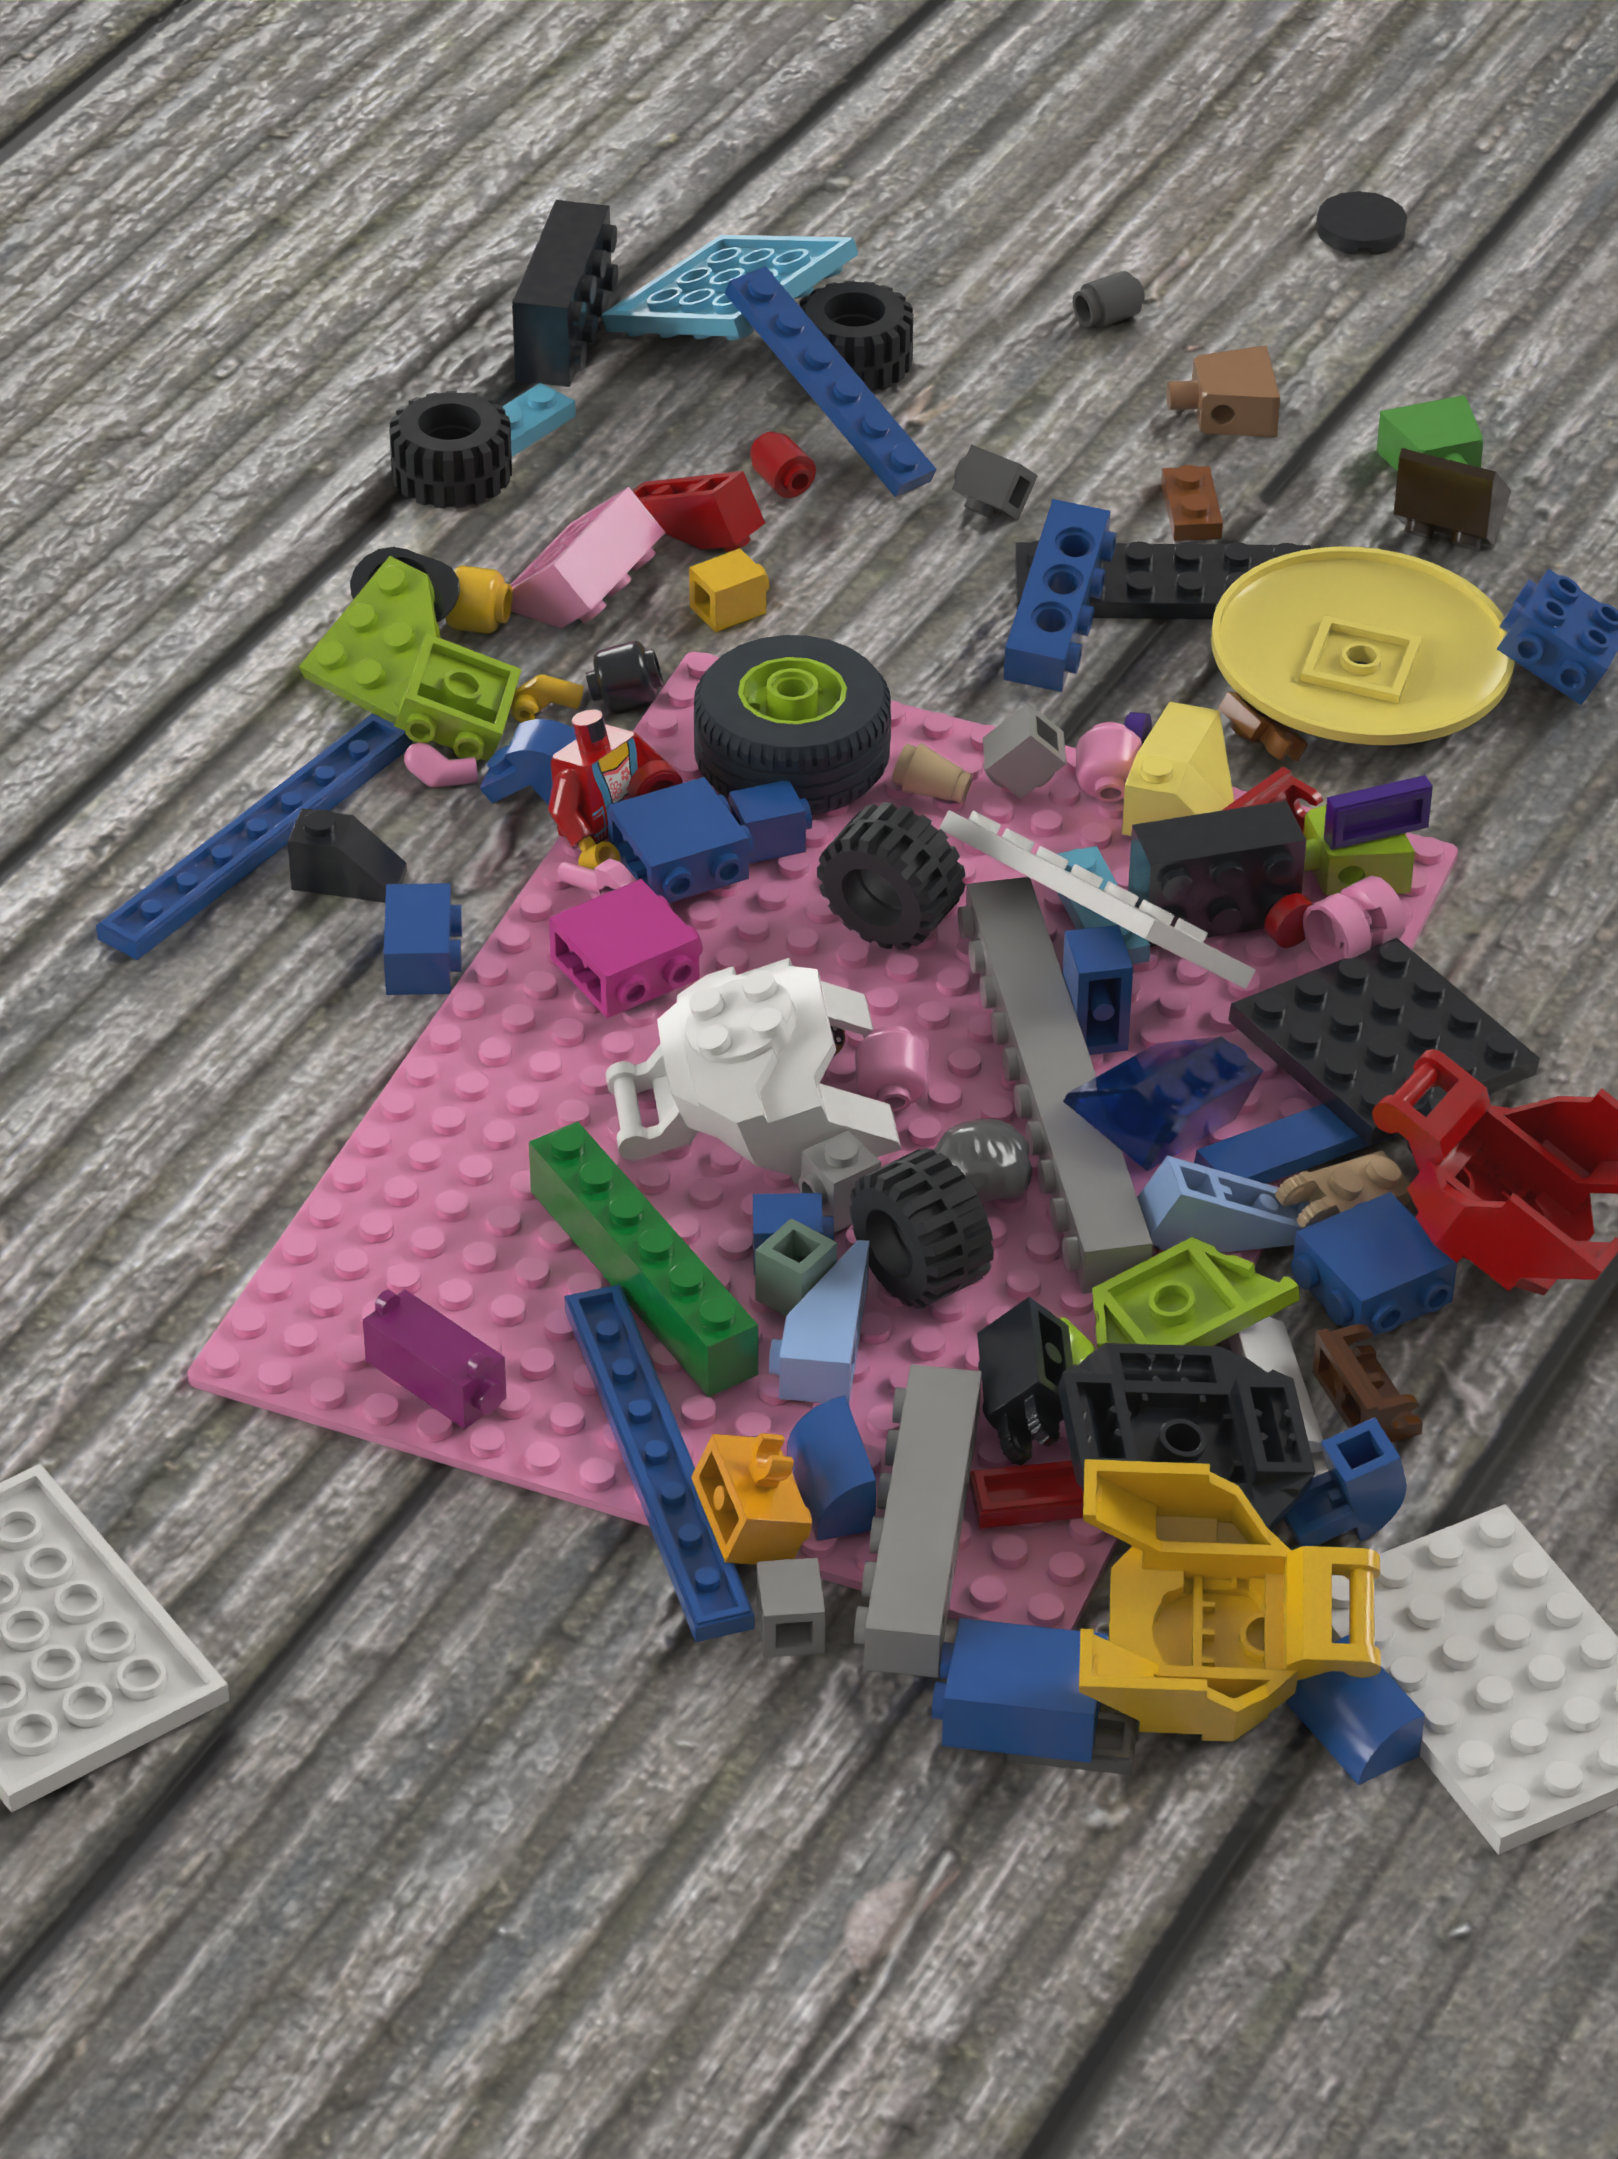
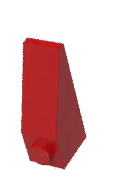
[632,471,765,552]

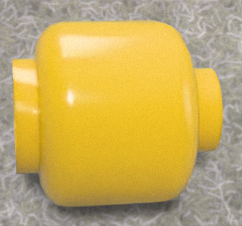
[445,565,513,634]

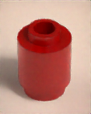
[750,432,816,498]

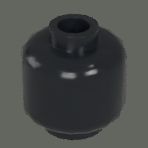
[586,641,664,713]

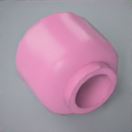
[1076,722,1142,802]
[855,1025,929,1112]

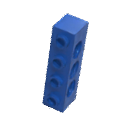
[1003,499,1117,692]

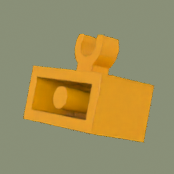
[691,1433,812,1565]

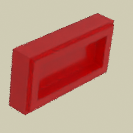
[969,1460,1084,1529]

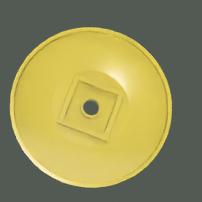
[1211,546,1515,745]

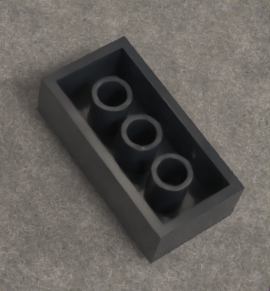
[512,200,618,387]

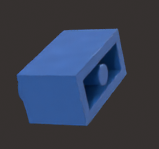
[383,883,462,995]
[1063,925,1133,1055]

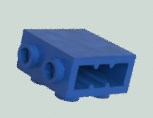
[1497,568,1618,705]
[608,777,754,903]
[1291,1192,1457,1343]

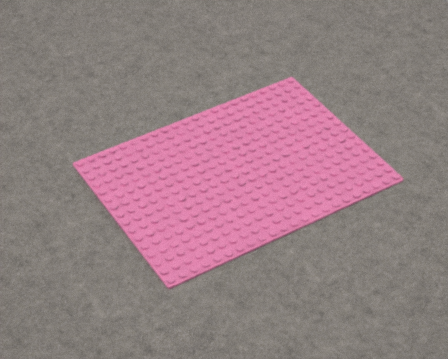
[187,652,1458,1630]

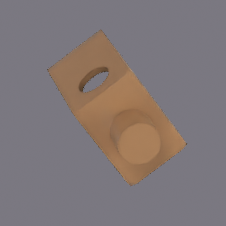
[1166,346,1280,437]

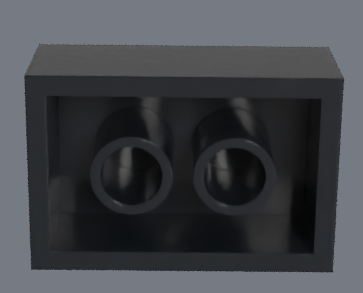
[1128,801,1307,947]

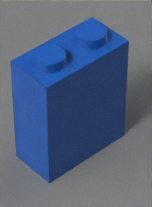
[932,1618,1108,1763]

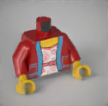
[548,710,667,870]

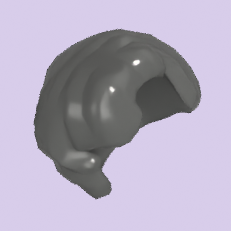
[934,1119,1032,1203]

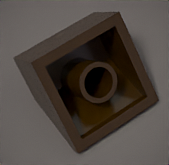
[1394,448,1511,551]

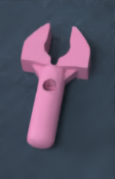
[557,858,637,896]

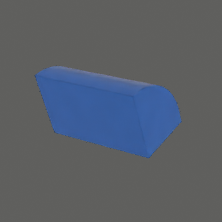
[787,1396,876,1541]
[1286,1635,1425,1785]

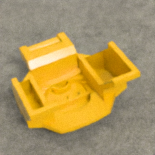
[1079,1459,1381,1742]

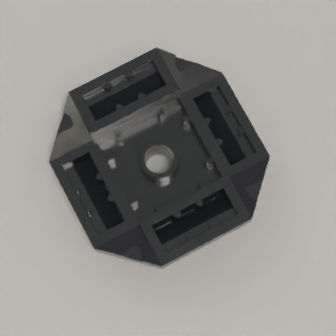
[1058,1343,1316,1532]

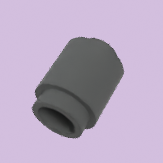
[1072,271,1145,328]

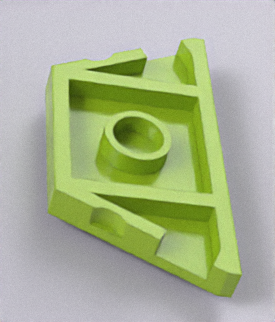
[1092,1237,1300,1348]

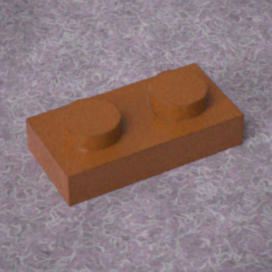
[1161,465,1223,541]

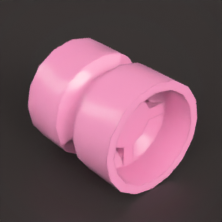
[1303,876,1406,965]

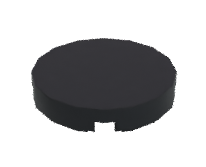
[1316,191,1407,254]

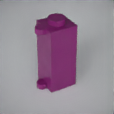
[363,1289,507,1429]

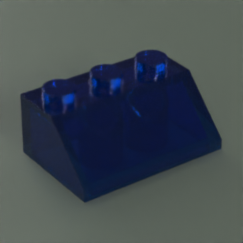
[1063,1036,1264,1172]

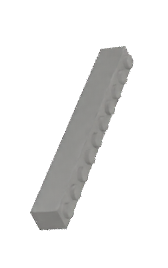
[958,877,1153,1294]

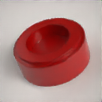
[628,760,683,798]
[1265,893,1313,948]

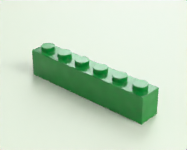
[529,1121,758,1397]

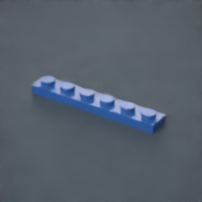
[725,266,937,497]

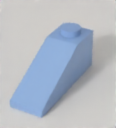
[1137,1156,1310,1253]
[769,1240,869,1405]

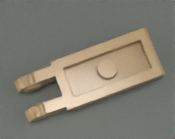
[1274,1151,1412,1229]

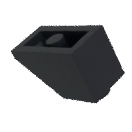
[287,808,407,903]

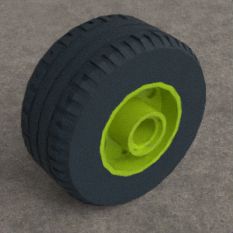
[694,635,891,815]

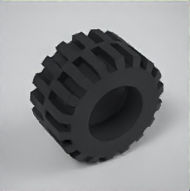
[800,280,914,392]
[389,391,512,509]
[817,802,966,950]
[849,1148,994,1309]

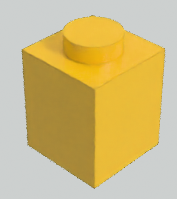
[689,548,769,632]

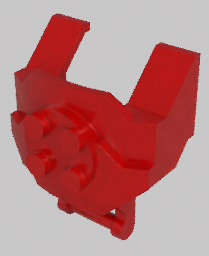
[1372,1049,1618,1296]

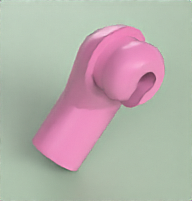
[404,742,478,788]

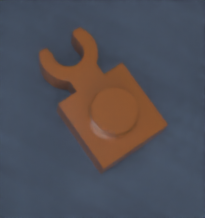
[1218,692,1308,761]

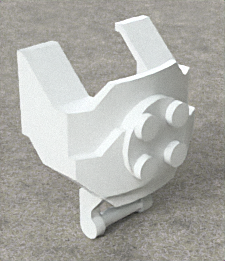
[605,958,902,1184]

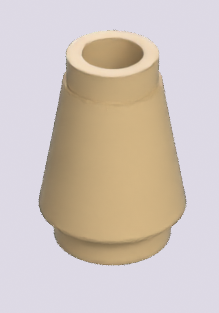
[892,743,973,803]

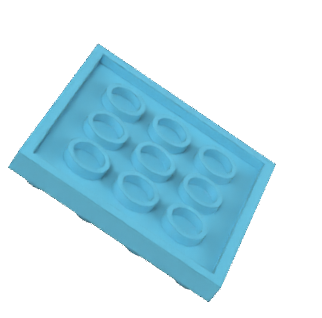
[601,235,859,341]

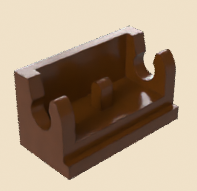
[1312,1324,1423,1443]

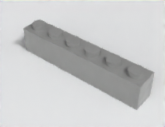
[854,1364,982,1678]

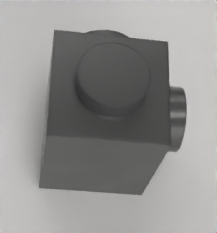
[952,444,1038,520]

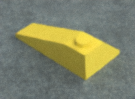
[1122,701,1234,836]

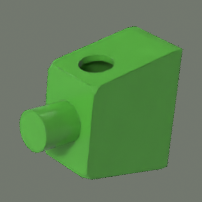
[1377,395,1483,472]

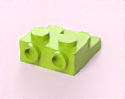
[394,633,522,762]

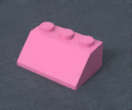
[510,487,666,629]

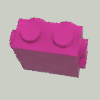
[549,879,703,1018]

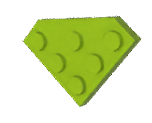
[299,556,440,723]

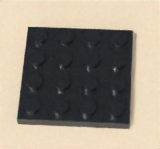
[1228,938,1540,1145]

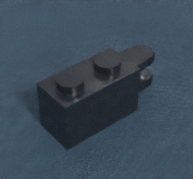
[977,1297,1073,1466]

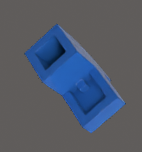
[480,719,576,806]
[1283,1417,1407,1547]

